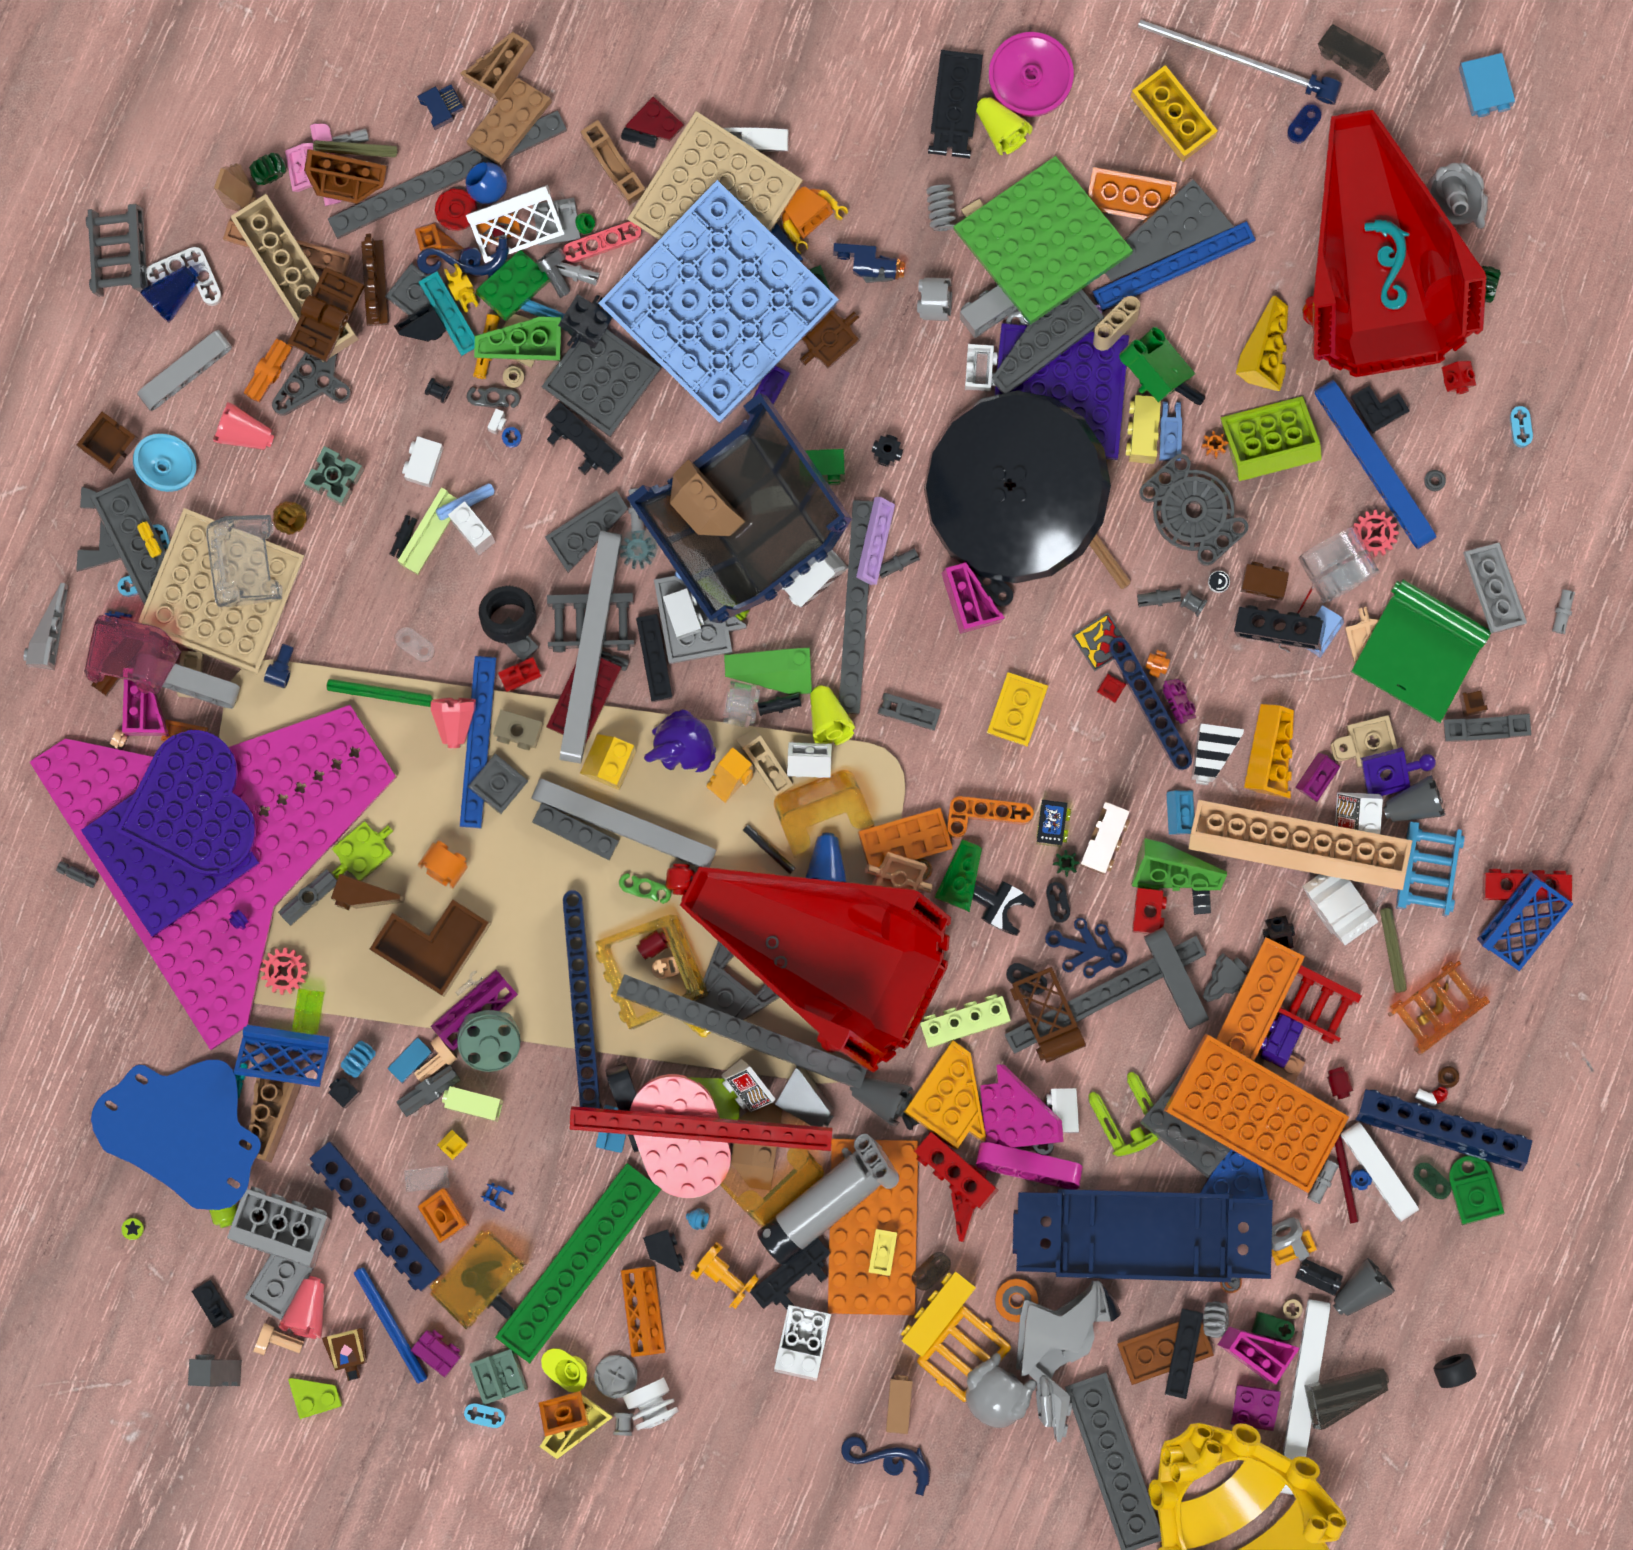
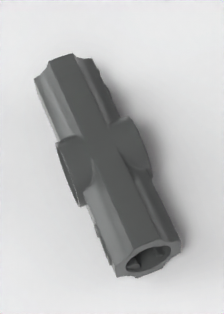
[278,869,337,926]
[396,1065,461,1117]

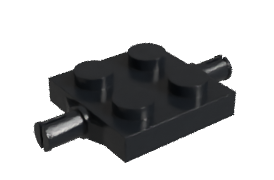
[558,294,613,348]

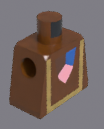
[322,1328,367,1381]

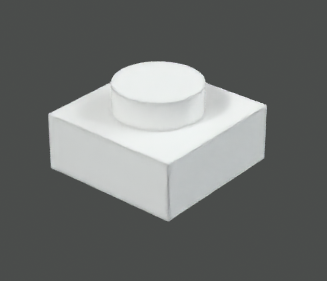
[487,409,507,435]

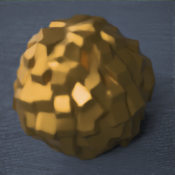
[272,501,307,535]

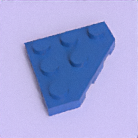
[1200,1150,1269,1200]

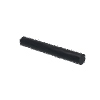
[743,824,796,874]

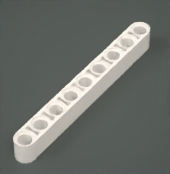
[1280,1299,1330,1495]

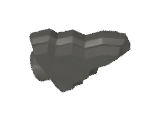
[1202,953,1249,1002]

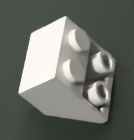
[1046,1088,1079,1133]

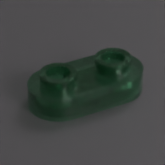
[1413,1163,1451,1200]

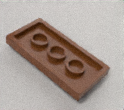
[1117,1321,1214,1385]

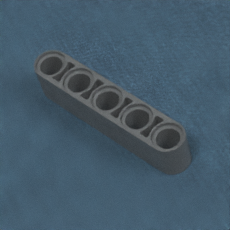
[1144,927,1209,1030]

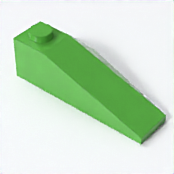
[474,317,561,361]
[724,648,812,695]
[1131,838,1227,891]

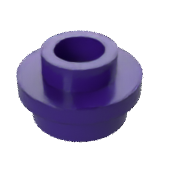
[229,909,249,930]

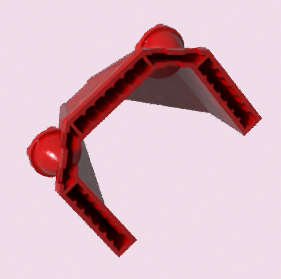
[1302,110,1486,377]
[680,867,951,1073]

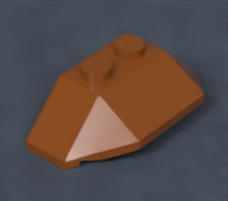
[304,149,387,204]

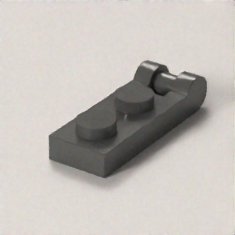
[877,693,941,731]

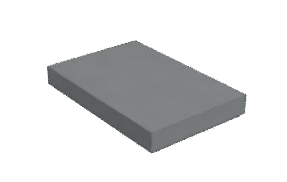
[245,1255,316,1320]

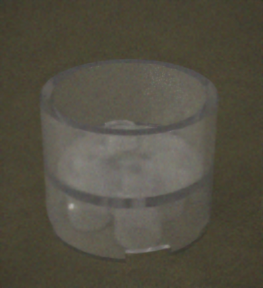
[1298,527,1380,603]

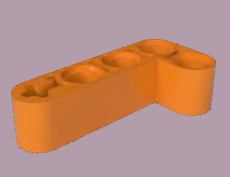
[947,796,1034,839]

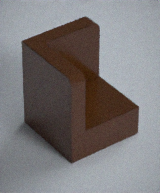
[1459,690,1488,717]

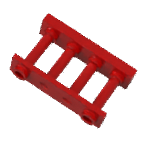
[1278,965,1362,1044]

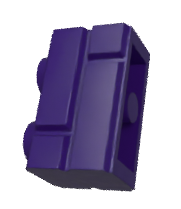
[1260,1014,1304,1068]

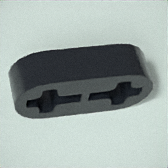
[1046,882,1070,923]

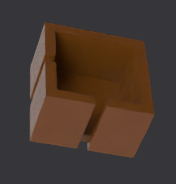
[76,411,140,474]

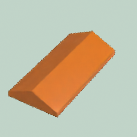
[1088,167,1177,220]

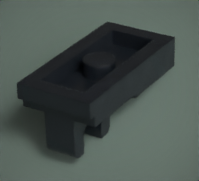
[192,1280,233,1328]

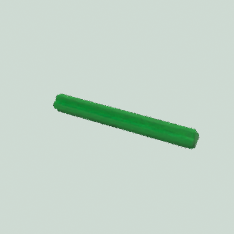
[327,679,433,707]

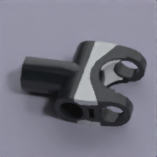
[972,880,1036,936]

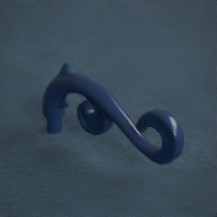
[417,236,509,278]
[841,1436,930,1496]

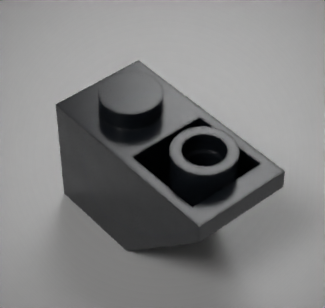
[643,1229,684,1272]

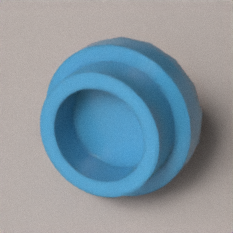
[686,1208,709,1230]

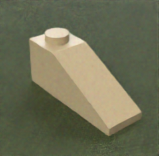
[736,728,793,797]

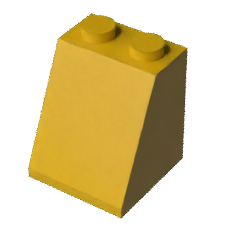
[580,734,636,790]

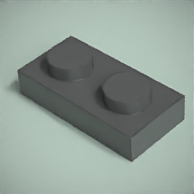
[502,617,539,661]

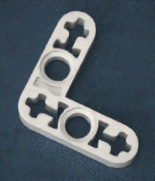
[147,247,222,306]

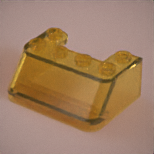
[774,770,874,859]

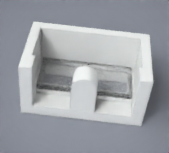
[965,344,998,391]

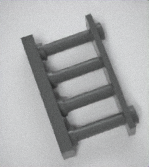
[86,204,148,297]
[547,593,635,653]

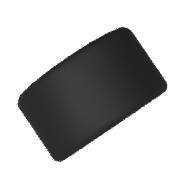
[1433,1353,1477,1388]

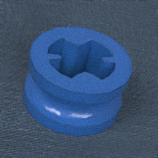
[502,427,521,448]

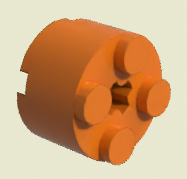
[417,840,468,889]

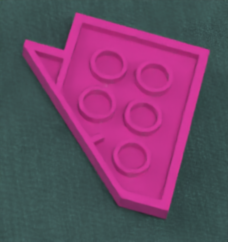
[980,1064,1064,1148]

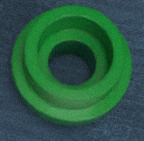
[575,213,595,234]

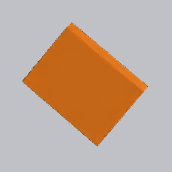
[417,1188,469,1243]
[538,1391,589,1437]

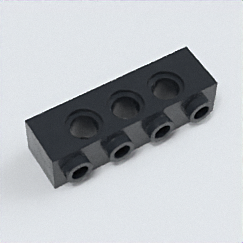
[1234,605,1326,651]

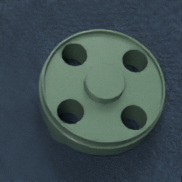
[457,1010,521,1072]

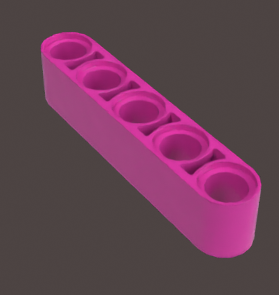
[976,1142,1083,1190]

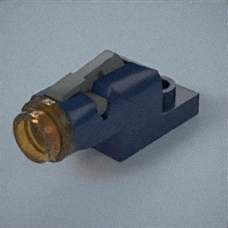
[833,243,905,283]

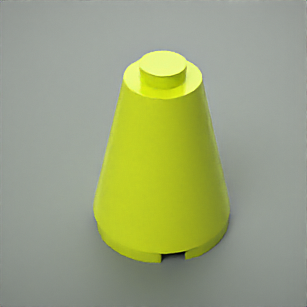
[976,97,1032,155]
[810,685,855,746]

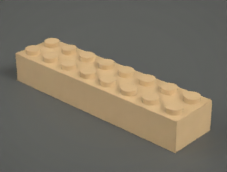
[230,194,359,362]

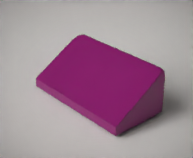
[1296,753,1341,802]

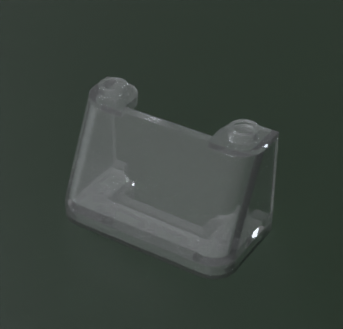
[206,515,282,607]

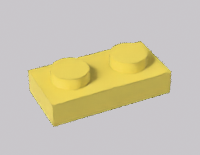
[869,1229,897,1276]

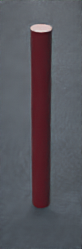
[1335,1137,1359,1224]

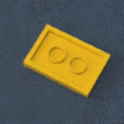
[987,672,1048,747]

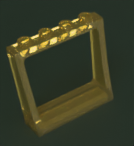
[595,915,709,1029]

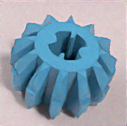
[341,1041,376,1078]

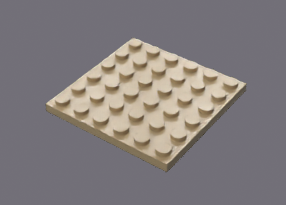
[628,111,804,240]
[136,508,304,675]

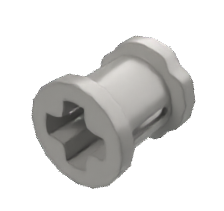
[613,1412,634,1436]

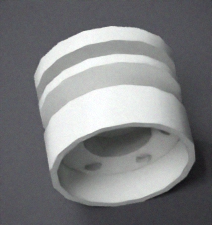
[623,1378,679,1430]

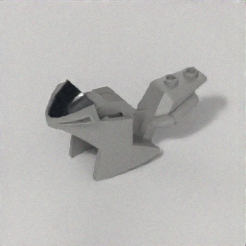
[1016,1281,1121,1442]

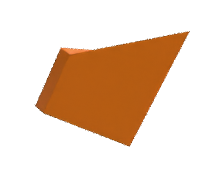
[415,223,465,260]

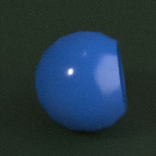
[465,162,508,204]

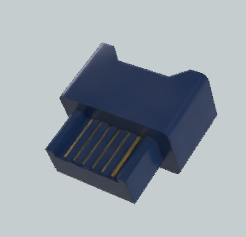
[417,84,464,130]

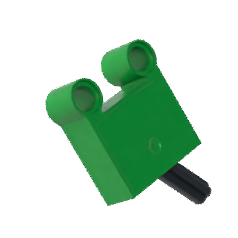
[1119,327,1206,405]

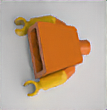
[782,187,848,254]

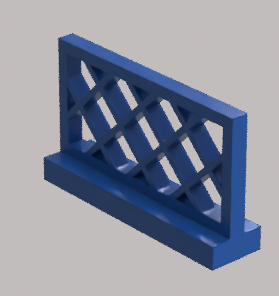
[1477,872,1573,971]
[234,1025,330,1087]

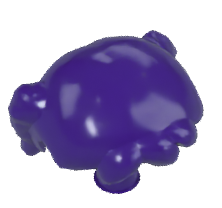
[644,709,716,772]

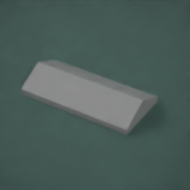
[1463,543,1527,633]

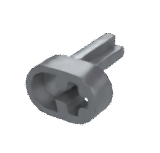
[536,247,570,298]

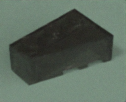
[1318,24,1390,91]

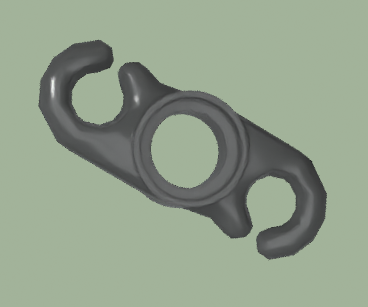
[466,387,520,408]

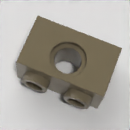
[493,709,543,750]

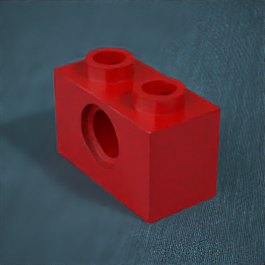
[1132,888,1167,934]

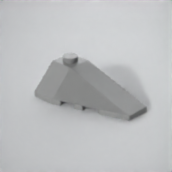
[23,583,68,670]

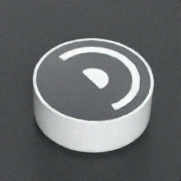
[1208,571,1230,593]

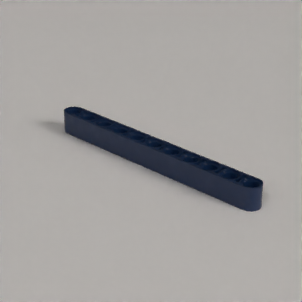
[563,890,601,1109]

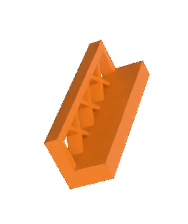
[621,1266,665,1357]

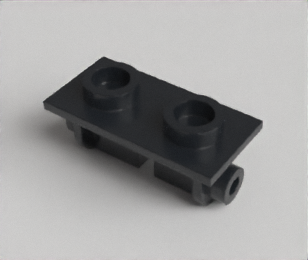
[1295,1259,1343,1296]

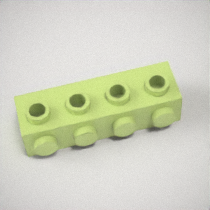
[920,994,1011,1049]

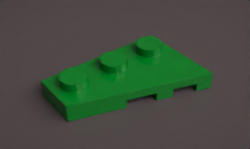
[934,840,982,912]

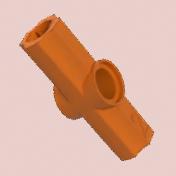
[243,338,292,403]

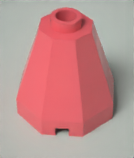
[431,698,476,748]

